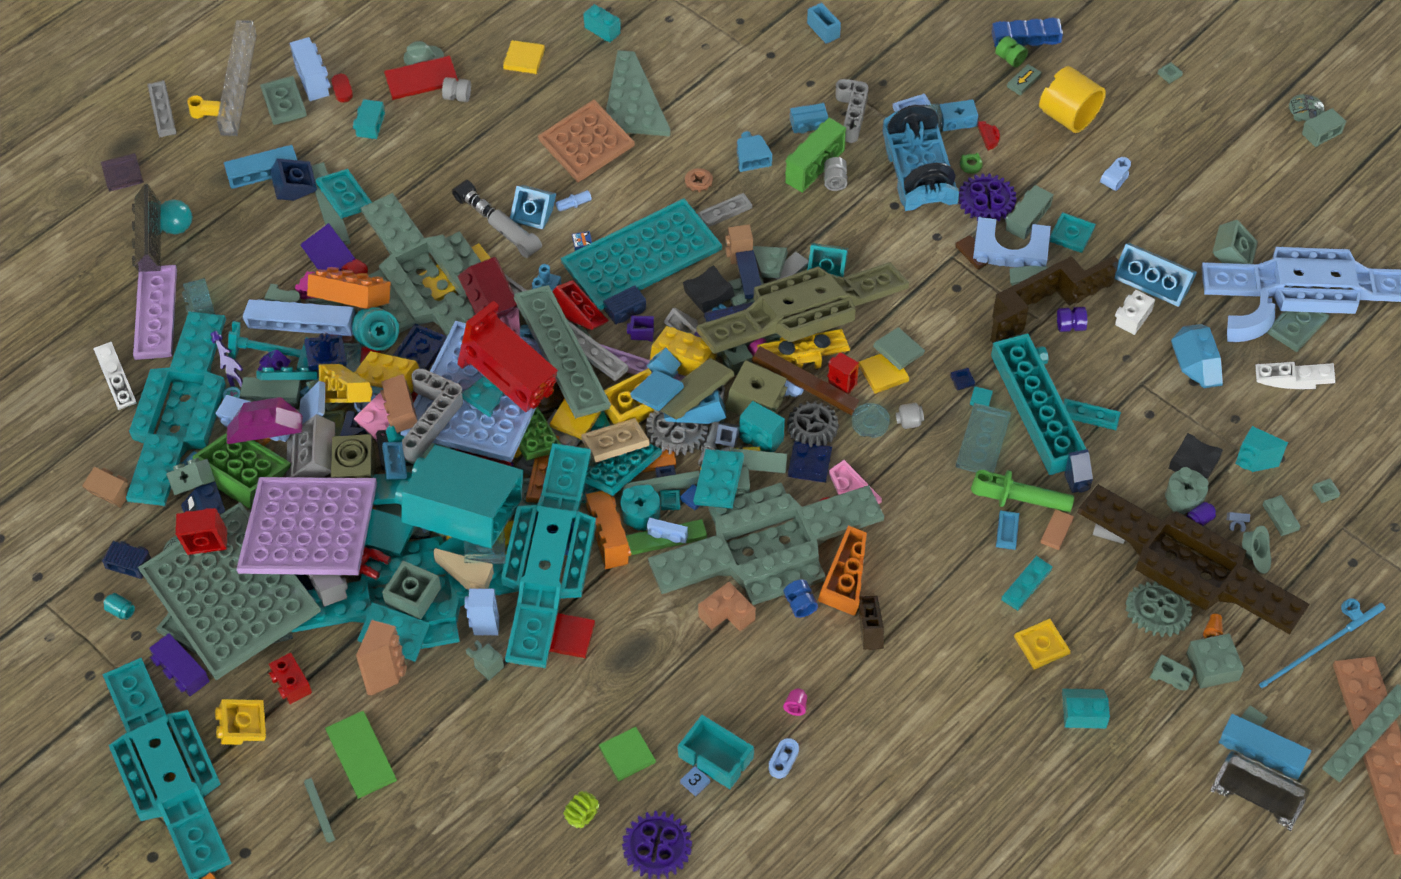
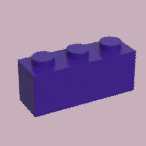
[149,633,210,697]

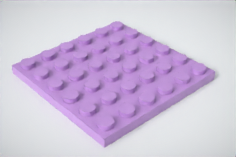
[237,477,377,575]

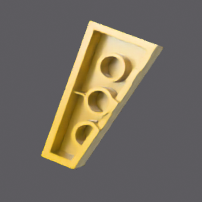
[319,364,372,403]

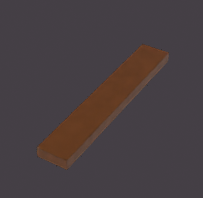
[752,346,859,415]

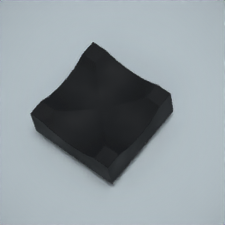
[683,265,735,313]
[1168,433,1223,480]

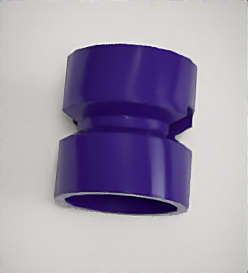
[1057,307,1087,332]

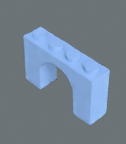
[973,217,1051,268]

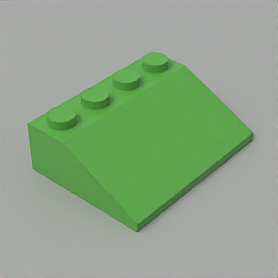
[193,433,291,509]

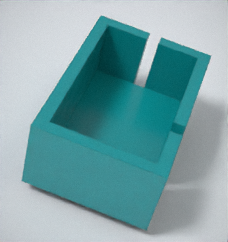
[678,715,754,789]

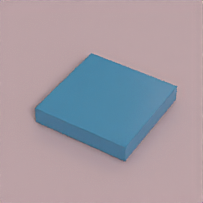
[630,370,684,411]

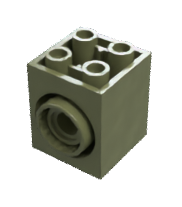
[725,360,788,415]
[331,434,376,478]

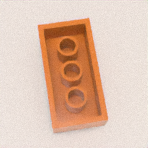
[307,267,391,309]

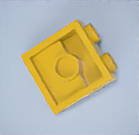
[215,699,266,745]

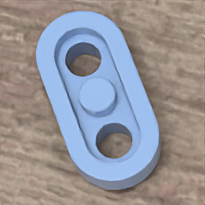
[769,738,799,778]

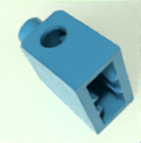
[737,131,772,172]

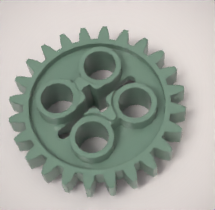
[1125,581,1192,637]

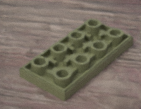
[661,358,734,420]

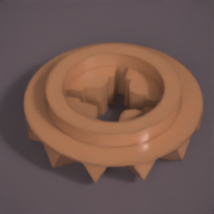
[685,168,713,193]

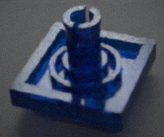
[304,333,347,371]

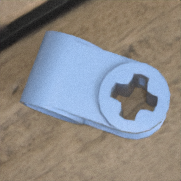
[1100,157,1131,191]

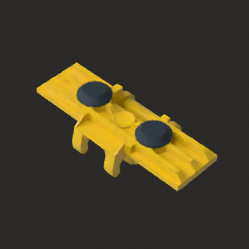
[757,329,850,369]

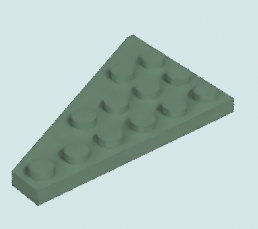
[606,50,671,136]

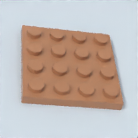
[538,100,635,183]

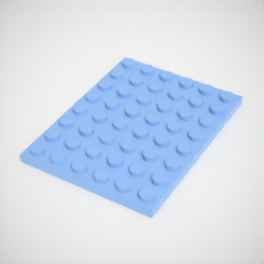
[400,321,544,462]

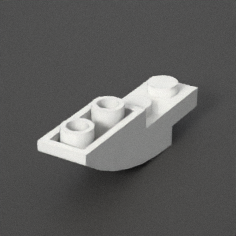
[93,342,137,410]
[1256,362,1335,389]

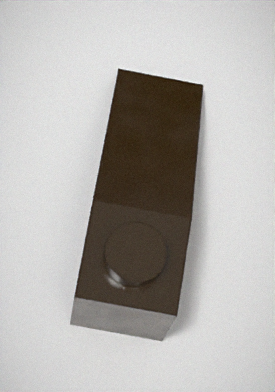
[858,596,884,650]

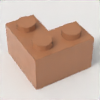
[698,582,756,631]

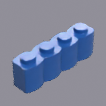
[992,18,1063,47]

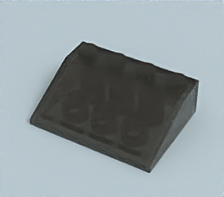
[132,184,161,272]

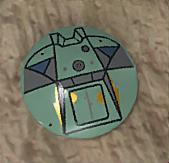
[1289,94,1324,121]

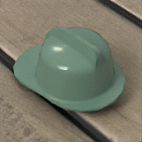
[403,41,444,65]
[1242,525,1271,574]

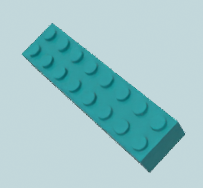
[991,333,1086,475]

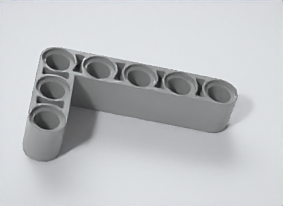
[402,369,463,461]

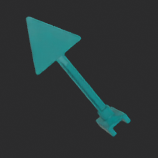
[228,321,340,370]

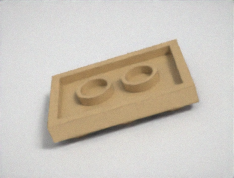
[581,418,650,462]

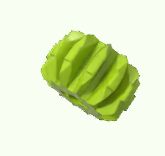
[563,791,599,828]

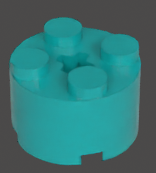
[621,485,661,531]

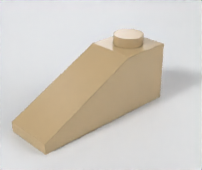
[434,548,494,590]

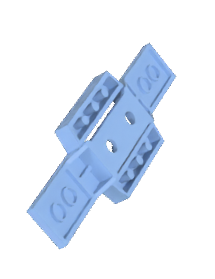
[1201,247,1401,314]

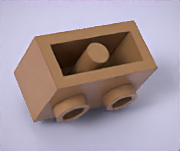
[725,225,753,264]
[82,467,130,508]

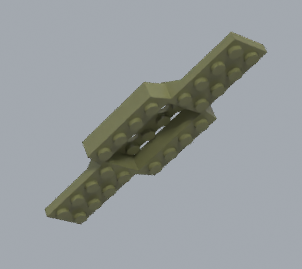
[696,262,909,354]

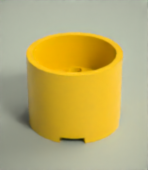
[1039,66,1106,133]

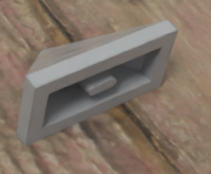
[664,308,698,335]

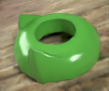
[960,153,983,174]

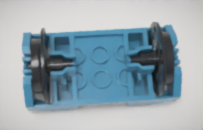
[883,105,959,211]

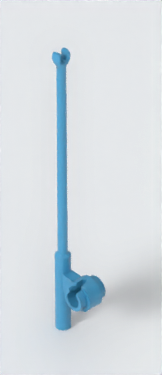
[1259,598,1385,688]

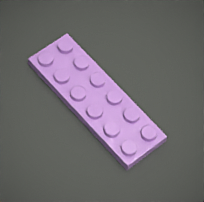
[133,265,177,360]

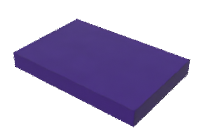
[300,223,355,271]

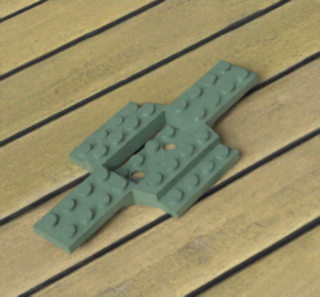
[361,193,481,336]
[648,483,884,605]

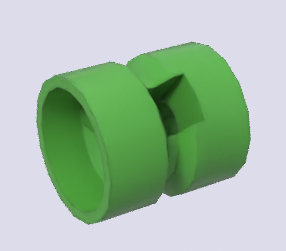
[995,36,1028,67]

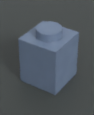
[715,422,740,447]

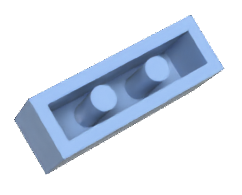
[465,589,500,635]

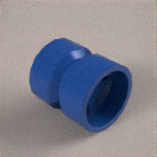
[784,579,818,618]

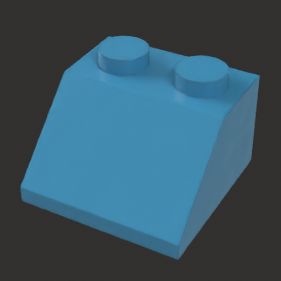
[510,185,556,230]

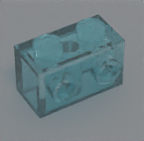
[182,278,215,314]

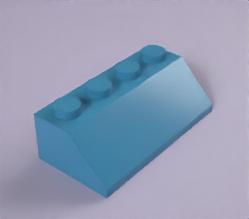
[1115,243,1197,307]

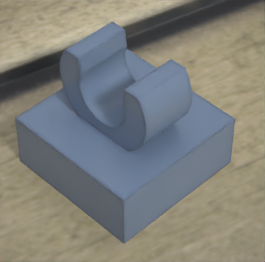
[1226,512,1250,532]

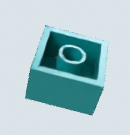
[739,401,785,453]

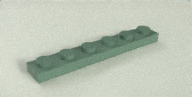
[1322,684,1401,783]

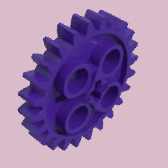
[958,173,1017,221]
[622,811,692,879]

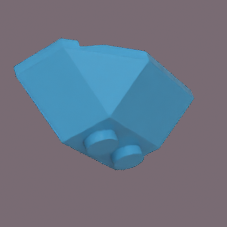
[1171,324,1223,388]

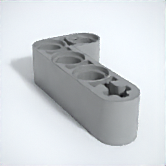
[835,79,868,143]

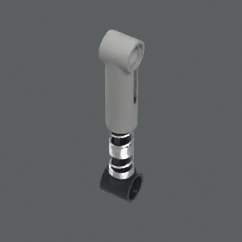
[452,179,542,258]

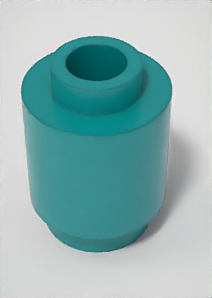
[103,593,135,620]

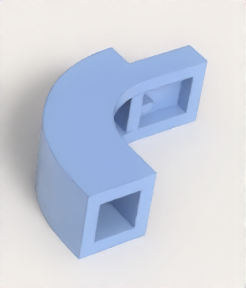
[1227,290,1275,342]

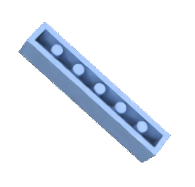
[243,299,356,336]

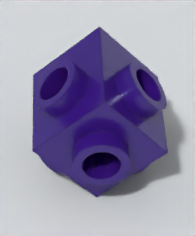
[257,349,291,371]

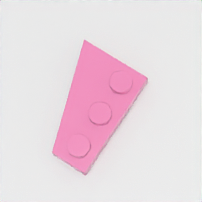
[829,460,882,504]

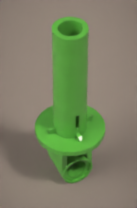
[971,470,1074,512]

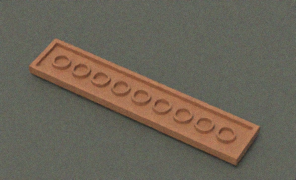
[1333,656,1401,855]

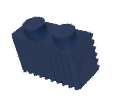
[603,285,646,325]
[102,541,151,579]

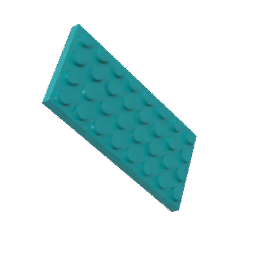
[561,198,722,310]

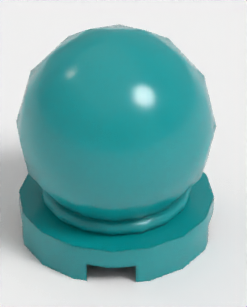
[148,199,193,236]

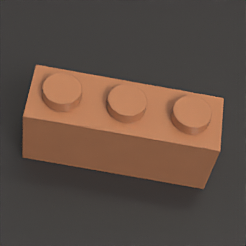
[380,374,418,433]

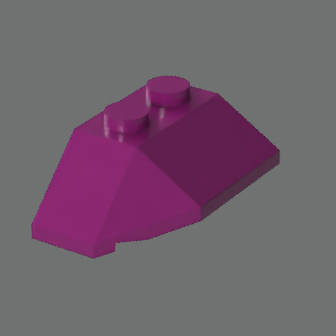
[227,397,303,444]

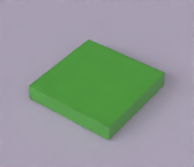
[599,727,656,781]

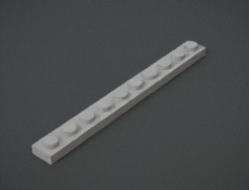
[505,275,629,382]

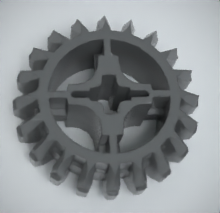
[787,401,839,449]

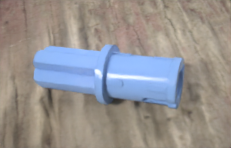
[556,190,592,211]

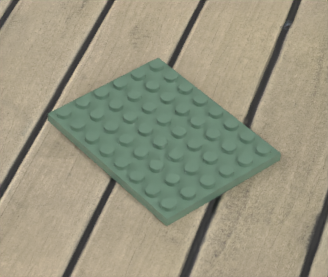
[138,502,321,680]

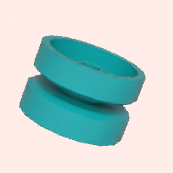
[352,307,399,351]

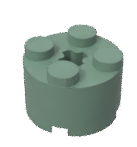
[1165,467,1209,514]

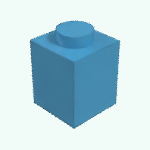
[647,348,681,378]

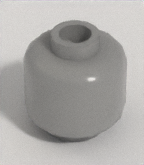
[895,403,924,429]

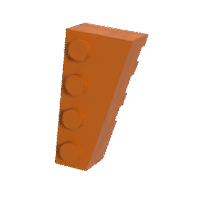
[586,491,631,569]
[817,525,867,616]

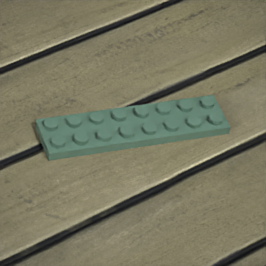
[514,285,611,419]

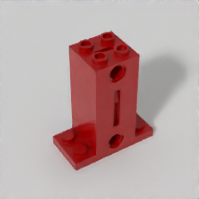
[457,301,558,412]

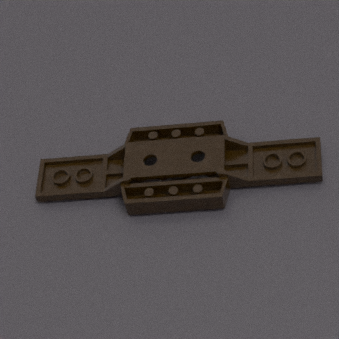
[1077,484,1310,635]

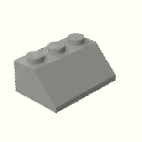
[291,414,336,478]

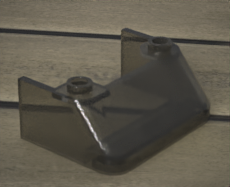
[1210,751,1310,831]

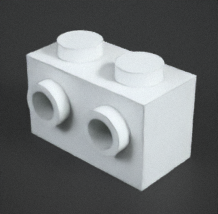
[1115,290,1155,335]

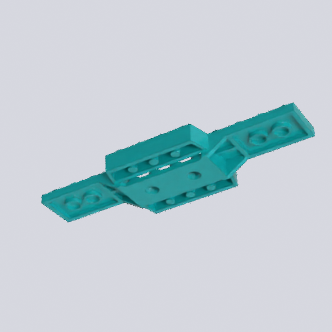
[126,312,226,506]
[501,443,596,668]
[102,658,232,879]

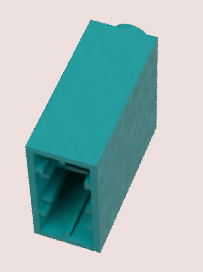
[395,445,523,548]

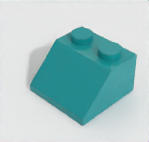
[807,243,849,277]
[1235,426,1288,472]
[1062,689,1110,729]

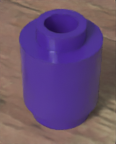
[1186,502,1216,526]

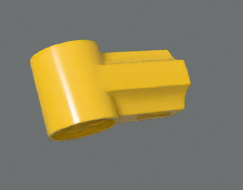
[187,95,224,119]

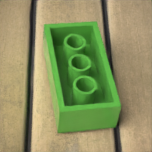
[785,118,846,193]

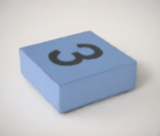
[680,766,710,797]

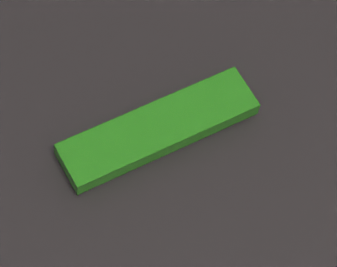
[626,519,707,555]

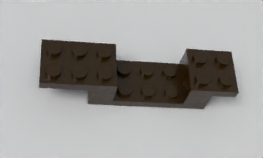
[990,255,1119,343]

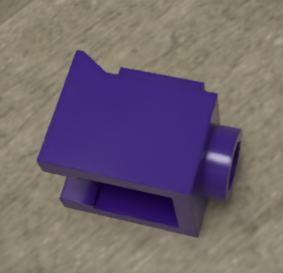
[627,316,654,342]

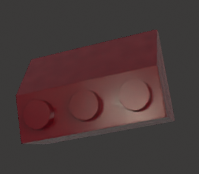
[458,257,517,319]

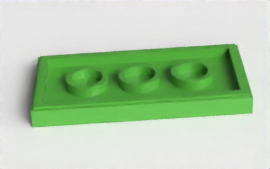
[325,711,397,799]

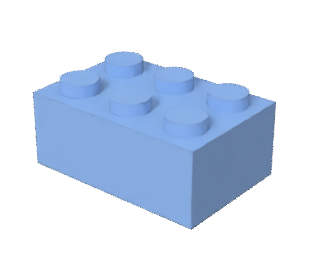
[290,37,331,101]

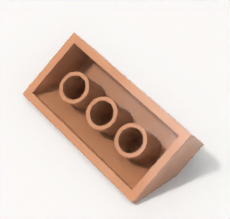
[356,620,407,696]

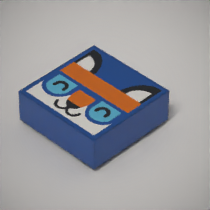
[572,231,592,251]

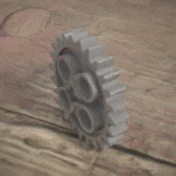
[645,409,708,456]

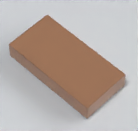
[1041,509,1074,550]

